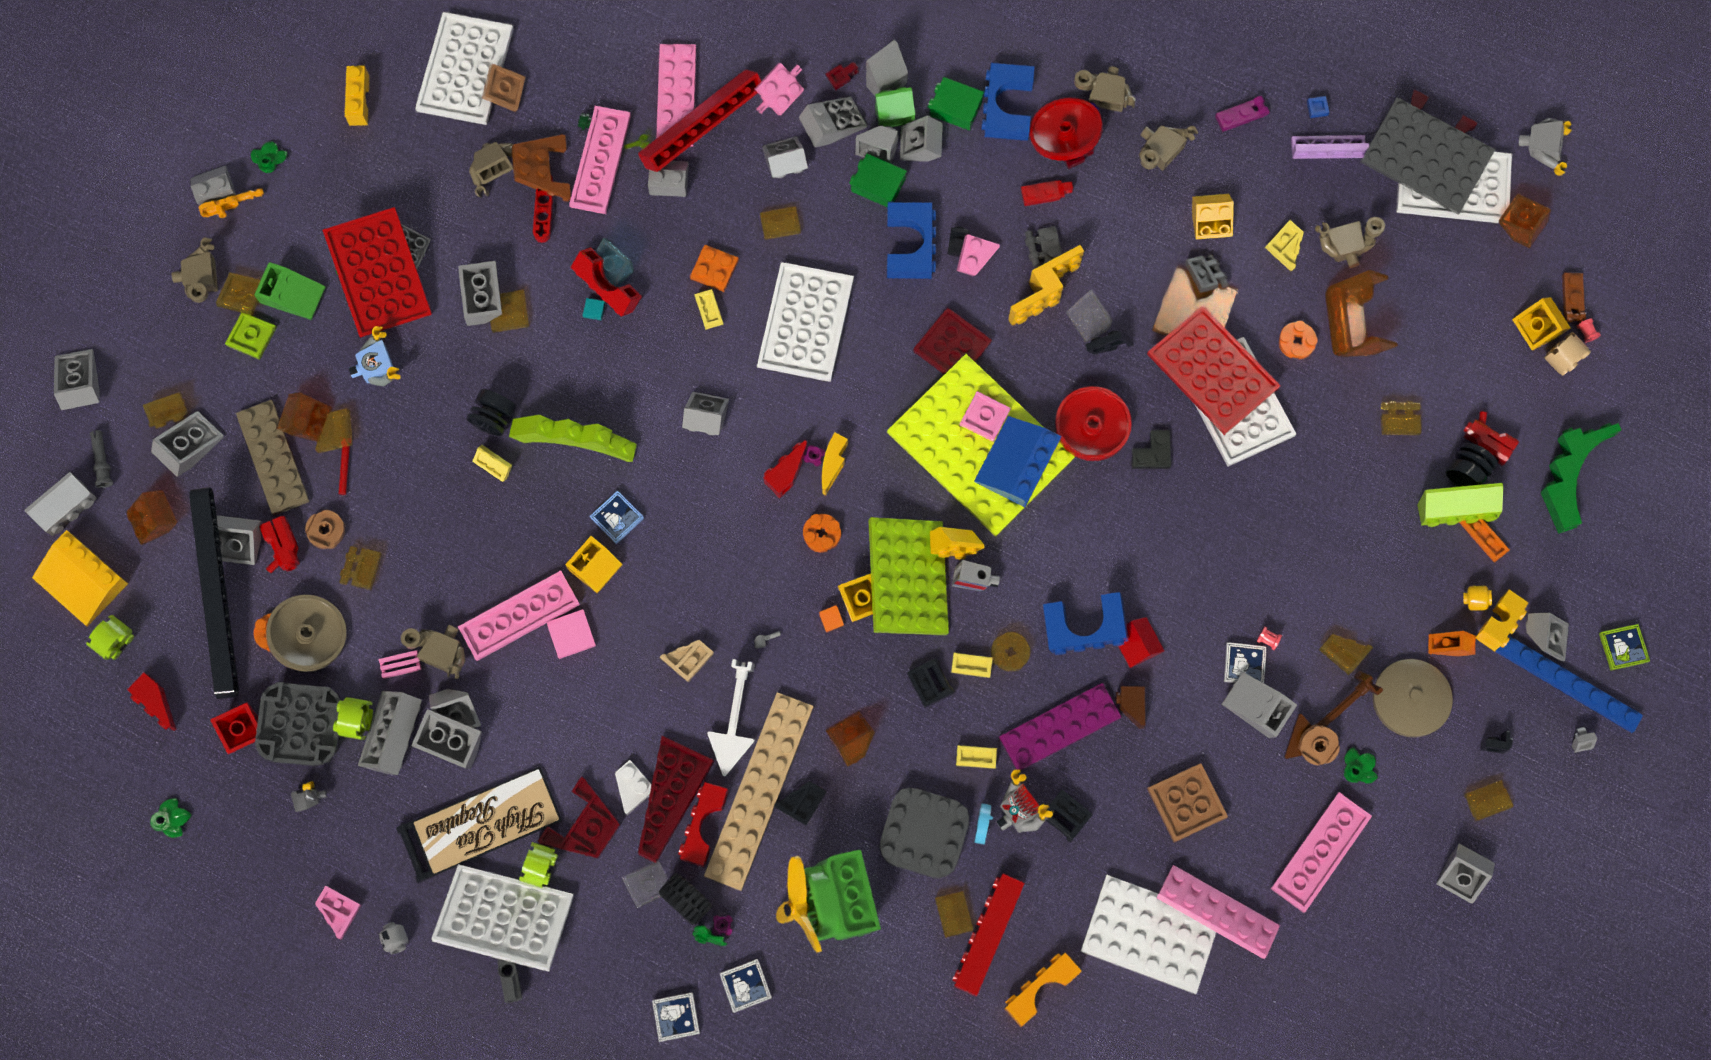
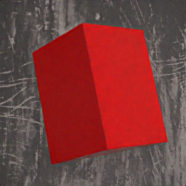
[1118,617,1165,668]
[210,702,258,754]

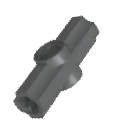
[497,958,523,1003]

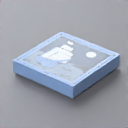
[590,491,644,544]

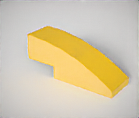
[822,432,848,495]

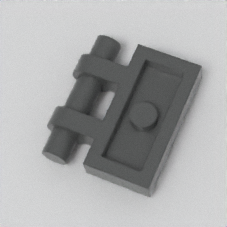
[1025,226,1062,267]
[1185,255,1229,293]

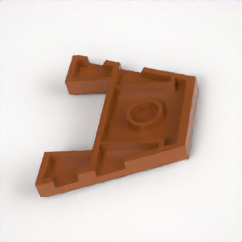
[512,134,571,202]

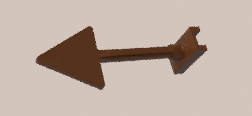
[1284,671,1383,759]

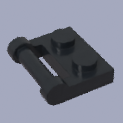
[907,658,956,708]
[1046,790,1093,843]

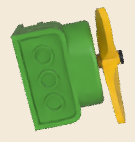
[776,849,881,953]

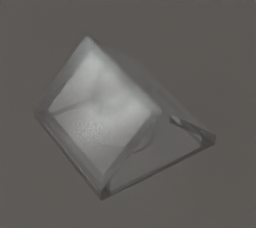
[1066,290,1113,342]
[622,860,669,908]

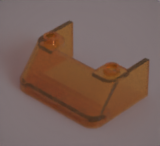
[1325,270,1398,357]

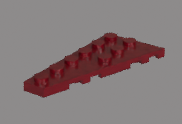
[638,736,714,863]

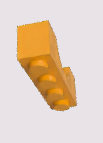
[1004,953,1082,1027]

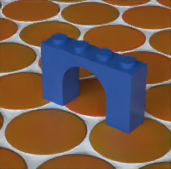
[982,63,1034,141]
[887,202,936,279]
[1043,592,1129,655]

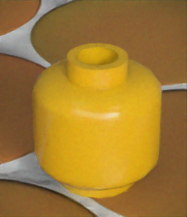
[1463,586,1492,611]

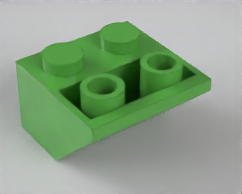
[875,87,915,127]

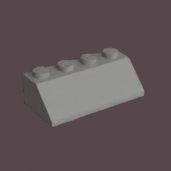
[358,691,422,775]

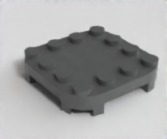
[255,682,340,766]
[880,788,969,879]

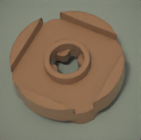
[305,510,345,549]
[1298,725,1340,765]

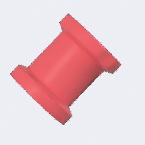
[1577,318,1601,343]
[1257,626,1282,650]

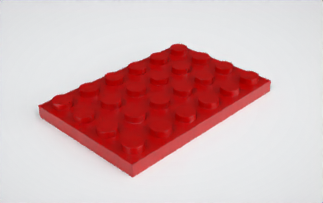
[322,207,432,338]
[1147,306,1281,435]

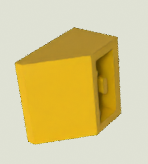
[1192,194,1233,239]
[930,527,984,559]
[565,536,622,594]

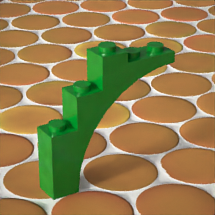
[1540,423,1621,534]

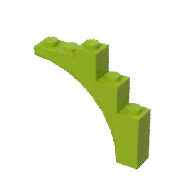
[509,415,637,462]

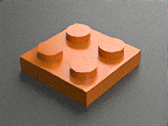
[690,244,739,292]

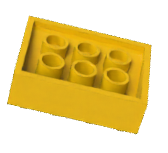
[32,530,128,627]

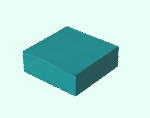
[583,298,605,321]

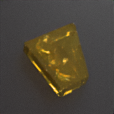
[315,408,353,453]
[1319,634,1373,675]

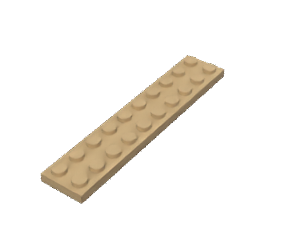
[704,692,814,891]

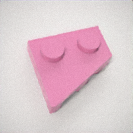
[315,886,362,940]

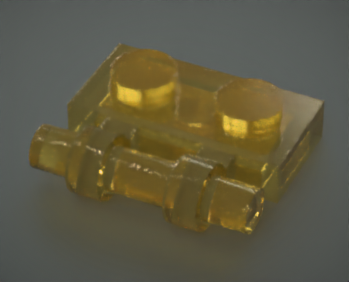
[1381,400,1421,435]
[339,546,382,590]

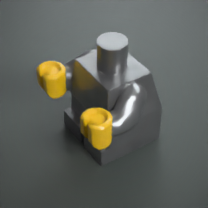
[291,781,327,812]

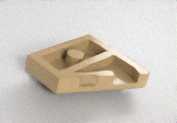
[660,640,714,682]

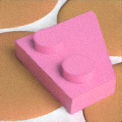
[957,235,1000,276]

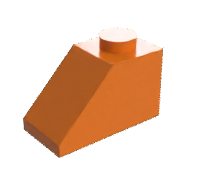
[1428,631,1476,656]

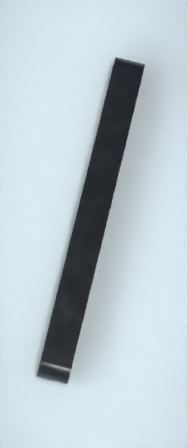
[189,487,239,699]

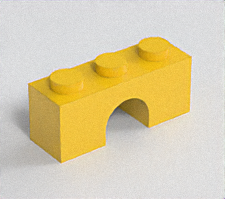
[345,66,369,126]
[1475,589,1529,652]

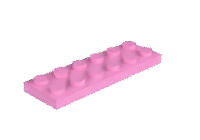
[656,44,696,147]
[569,106,631,214]
[458,571,580,661]
[1271,792,1372,913]
[1157,865,1280,959]

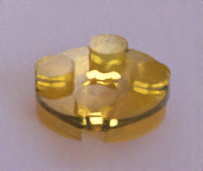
[991,632,1030,672]

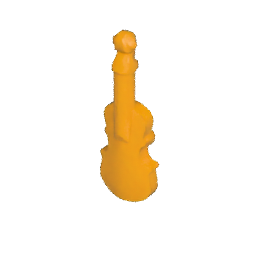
[198,188,264,218]

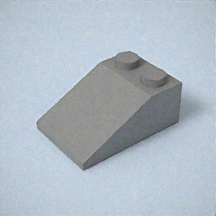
[866,40,908,96]
[54,349,100,410]
[151,411,224,477]

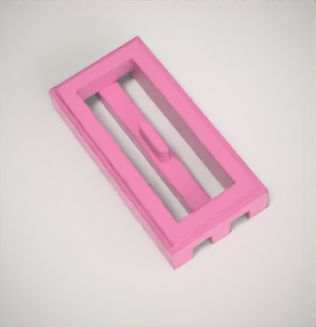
[379,650,422,679]

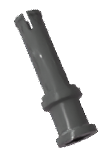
[90,430,113,488]

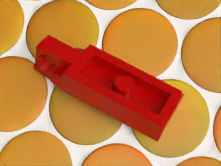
[1021,180,1073,206]

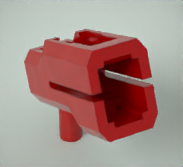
[1463,411,1519,466]
[259,516,300,573]

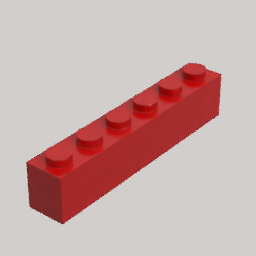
[952,874,1025,997]

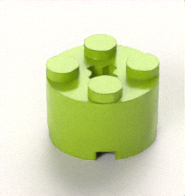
[86,615,135,660]
[333,697,373,740]
[519,842,558,888]

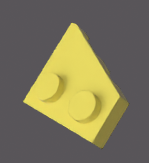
[1265,220,1304,271]

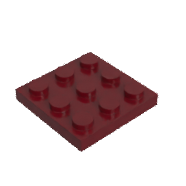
[913,307,992,375]

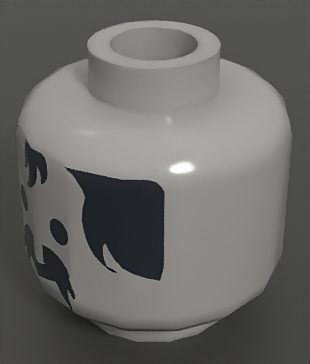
[379,922,409,954]

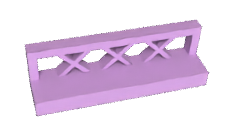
[1291,135,1369,159]

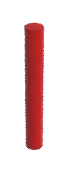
[339,438,350,495]

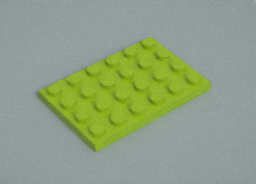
[868,517,949,635]

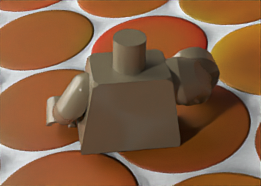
[1074,67,1136,112]
[1139,126,1198,171]
[469,142,513,199]
[1315,217,1385,268]
[171,237,218,303]
[401,625,466,679]

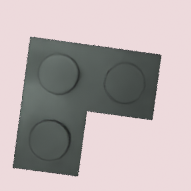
[1132,430,1171,469]

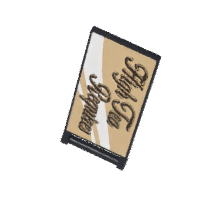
[396,767,562,883]

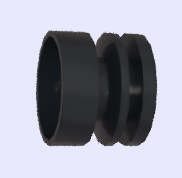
[466,389,516,436]
[1445,443,1498,487]

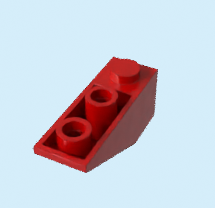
[763,440,808,499]
[127,673,176,731]

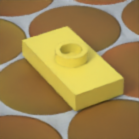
[694,289,723,330]
[473,445,512,482]
[951,653,992,678]
[956,745,997,769]

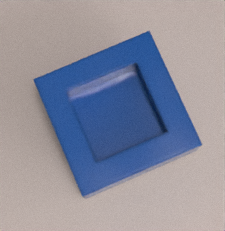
[1307,96,1330,118]

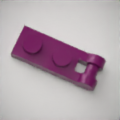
[1215,96,1270,132]

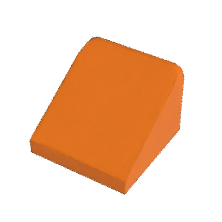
[819,605,844,633]

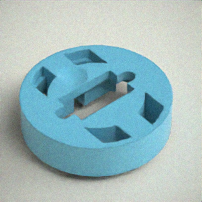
[974,803,993,845]

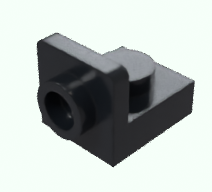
[947,227,969,257]
[1480,730,1513,754]

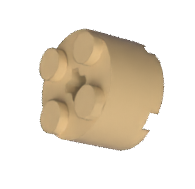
[1544,332,1591,376]

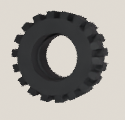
[658,873,712,925]

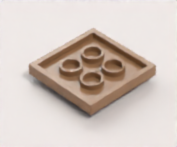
[1147,763,1228,843]

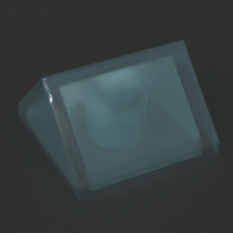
[596,237,634,287]

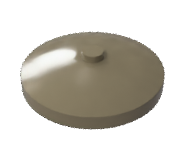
[266,595,346,671]
[1372,659,1453,738]

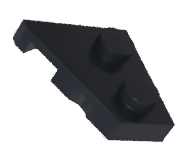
[1085,330,1133,355]
[774,781,827,826]

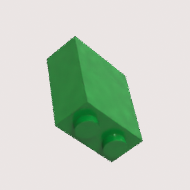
[928,77,984,131]
[849,154,907,208]

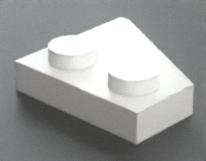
[615,760,652,815]

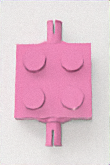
[755,63,804,116]

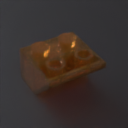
[277,393,332,442]
[126,490,177,545]

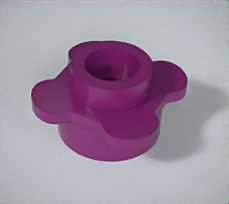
[803,445,825,466]
[712,915,733,936]

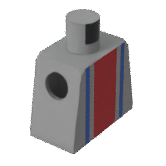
[952,560,1000,591]

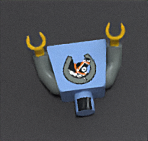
[348,326,400,387]

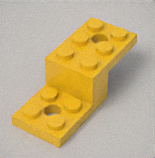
[1008,245,1084,326]

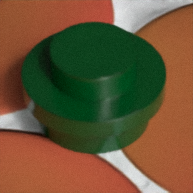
[577,112,592,131]

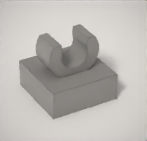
[1572,727,1597,753]

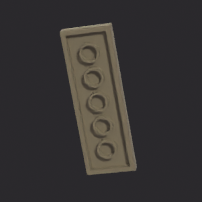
[236,400,310,516]

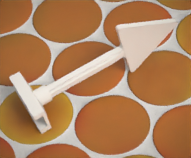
[708,659,755,776]

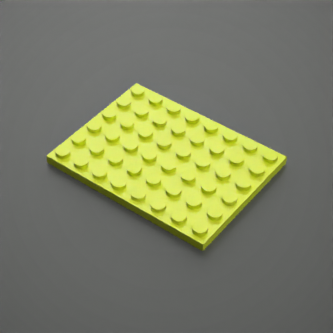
[887,354,1075,537]

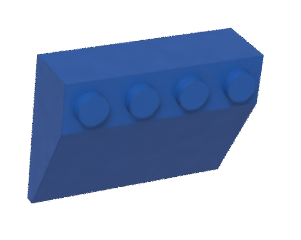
[974,416,1062,508]

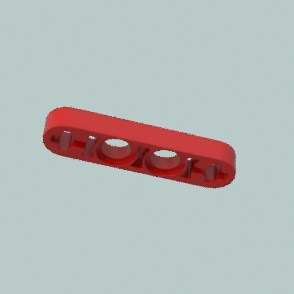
[533,176,554,243]

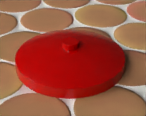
[1029,98,1103,161]
[1055,386,1132,461]

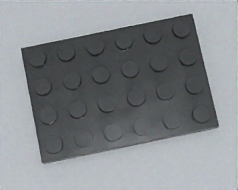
[1360,97,1496,215]

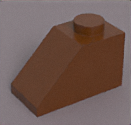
[1116,686,1145,729]

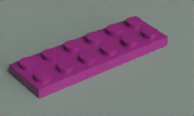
[999,683,1121,771]

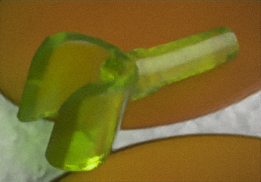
[624,134,649,149]

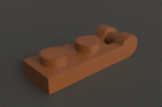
[1562,273,1586,323]

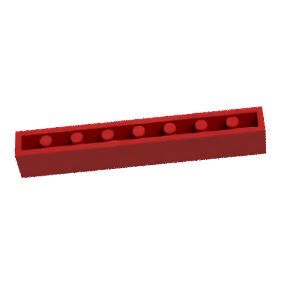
[638,69,761,172]

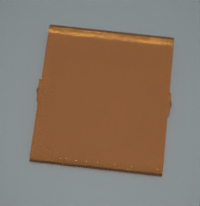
[1152,266,1238,336]

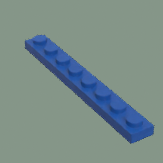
[1495,635,1643,733]

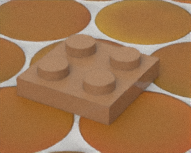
[482,63,525,112]

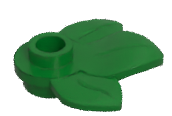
[251,141,287,173]
[1344,747,1378,784]
[150,798,191,838]
[693,926,727,946]

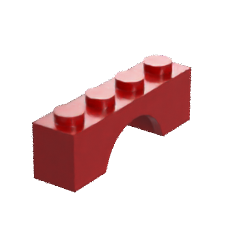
[570,248,642,317]
[678,782,729,868]

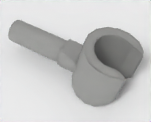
[754,631,781,648]

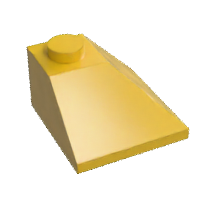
[838,574,873,622]

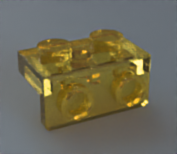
[143,392,189,429]

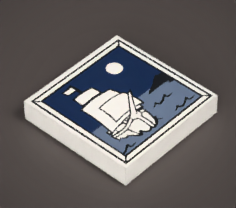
[1224,642,1266,683]
[720,959,772,1013]
[652,993,700,1042]

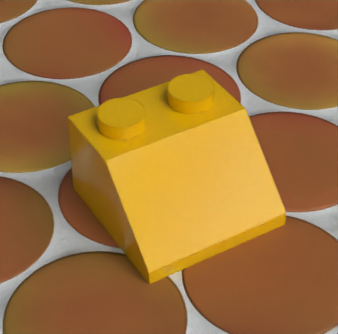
[1512,297,1571,350]

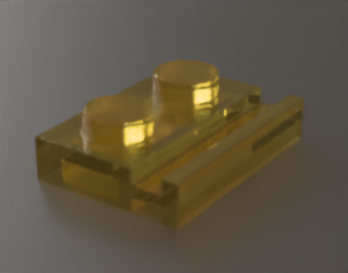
[760,206,801,240]
[1464,780,1514,821]
[935,891,973,938]

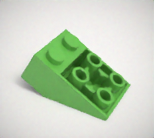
[254,262,326,320]

